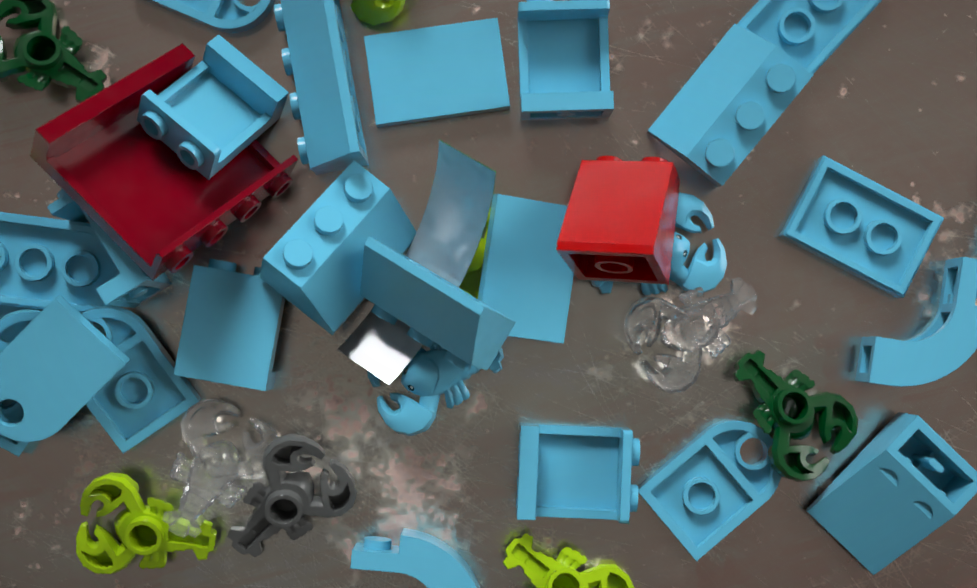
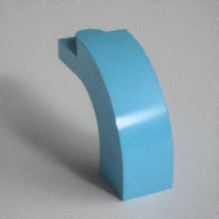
[855,257,977,387]
[350,528,480,588]

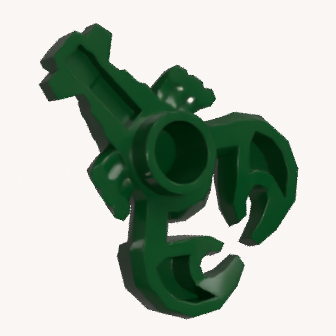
[0,0,107,103]
[732,350,858,482]

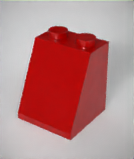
[556,156,680,284]

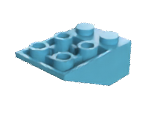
[806,412,977,575]

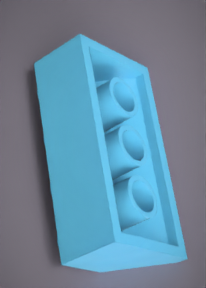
[274,0,369,175]

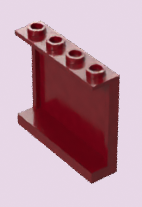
[30,43,299,280]

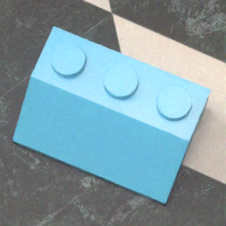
[647,23,813,187]
[260,160,417,336]
[360,236,516,372]

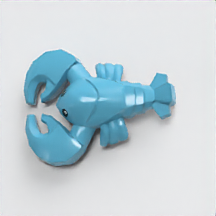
[591,192,727,295]
[367,342,504,436]

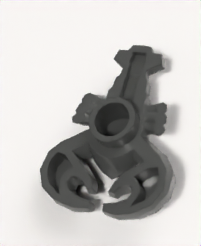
[227,434,357,558]

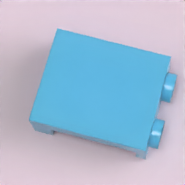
[517,0,614,120]
[137,34,289,180]
[47,189,172,308]
[173,259,285,391]
[516,423,640,524]

